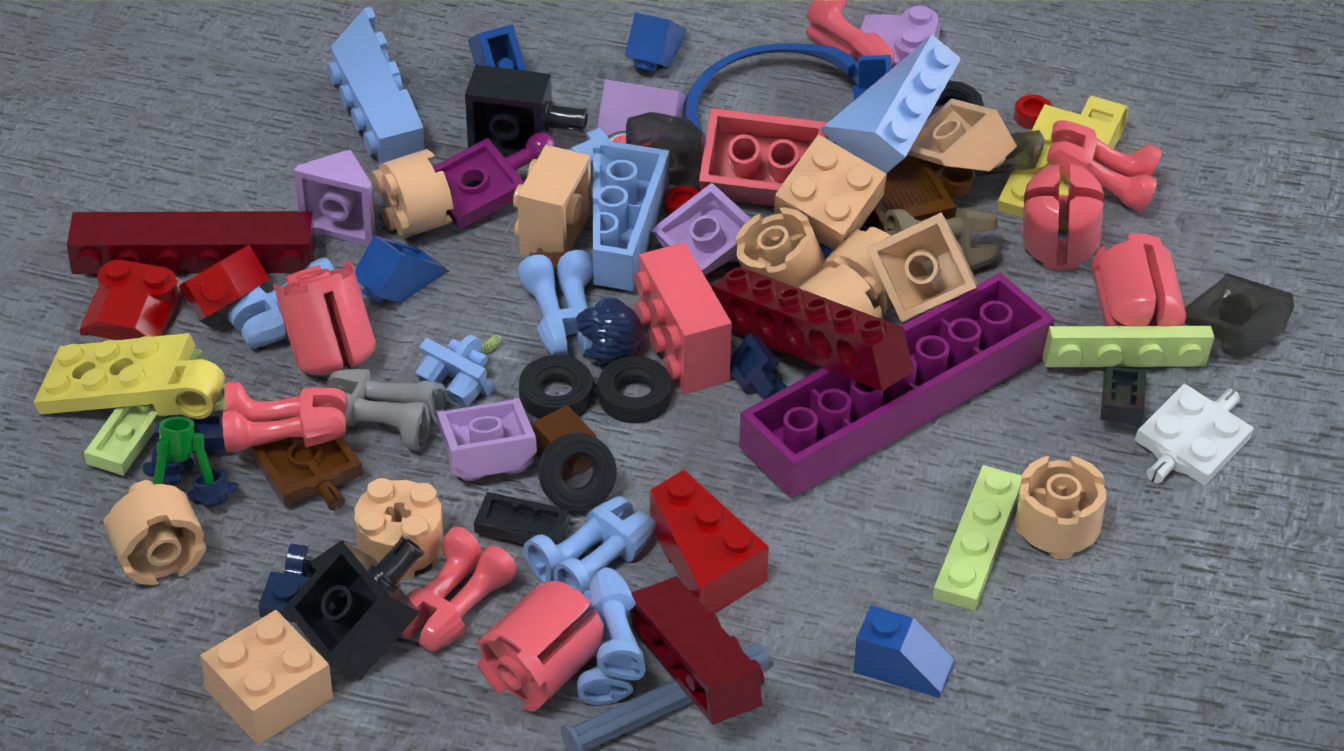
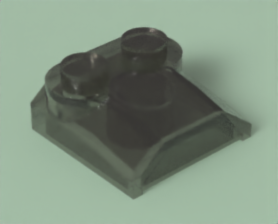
[626,112,705,191]
[1185,273,1294,359]

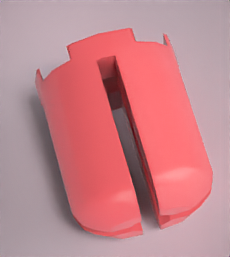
[1022,164,1104,272]
[1091,234,1187,326]
[273,261,376,376]
[474,581,605,711]

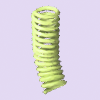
[481,335,502,354]

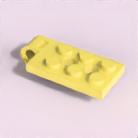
[997,95,1129,231]
[33,333,225,419]

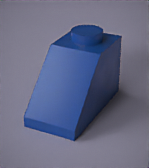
[625,12,687,72]
[468,24,527,71]
[355,235,446,303]
[853,605,954,698]

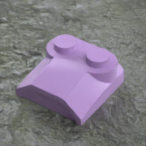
[860,5,941,68]
[651,183,751,276]
[436,398,537,481]

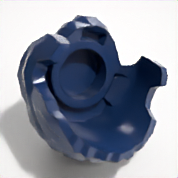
[576,297,643,363]

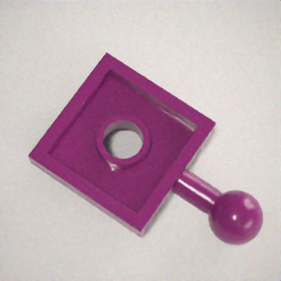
[433,133,557,229]

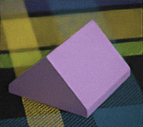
[597,79,687,150]
[294,149,376,246]

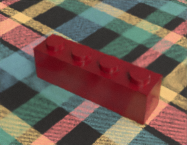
[630,576,765,725]

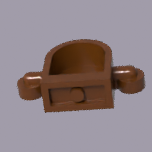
[864,155,973,232]

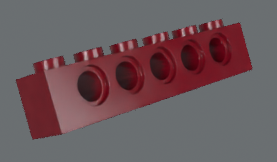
[711,267,914,391]

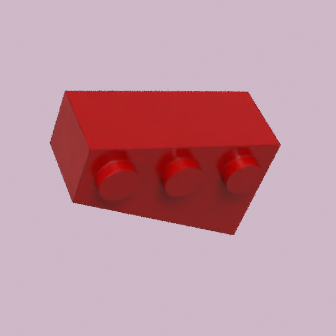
[650,470,769,613]

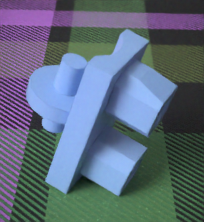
[415,335,495,408]

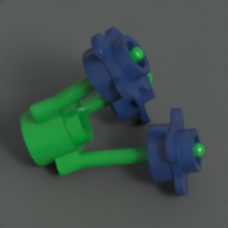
[143,417,238,507]

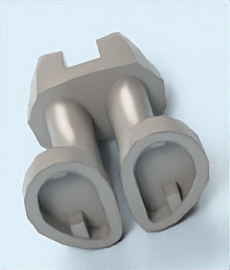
[326,369,446,452]

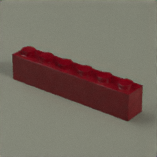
[66,211,316,274]

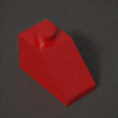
[179,245,270,321]

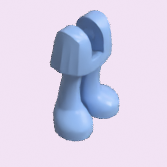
[517,250,593,356]
[227,257,334,349]
[523,496,656,594]
[577,568,646,706]

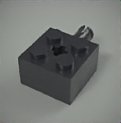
[465,64,588,158]
[284,534,425,679]

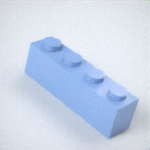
[327,7,425,164]
[820,34,961,173]
[593,138,669,291]

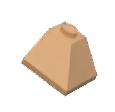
[907,98,1017,171]
[866,212,977,322]

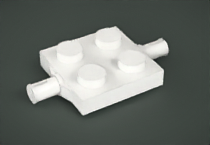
[1135,383,1254,486]

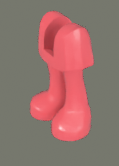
[806,0,895,66]
[1047,120,1161,211]
[222,382,347,452]
[401,526,518,653]

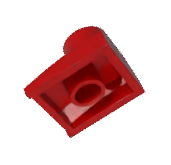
[79,260,184,340]

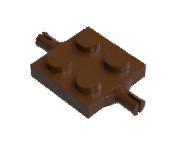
[248,436,363,511]

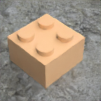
[774,134,886,251]
[513,145,591,256]
[200,610,333,745]

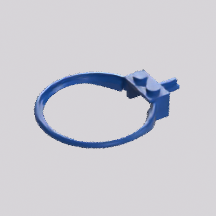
[683,43,892,157]

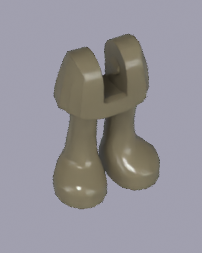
[884,208,1000,270]

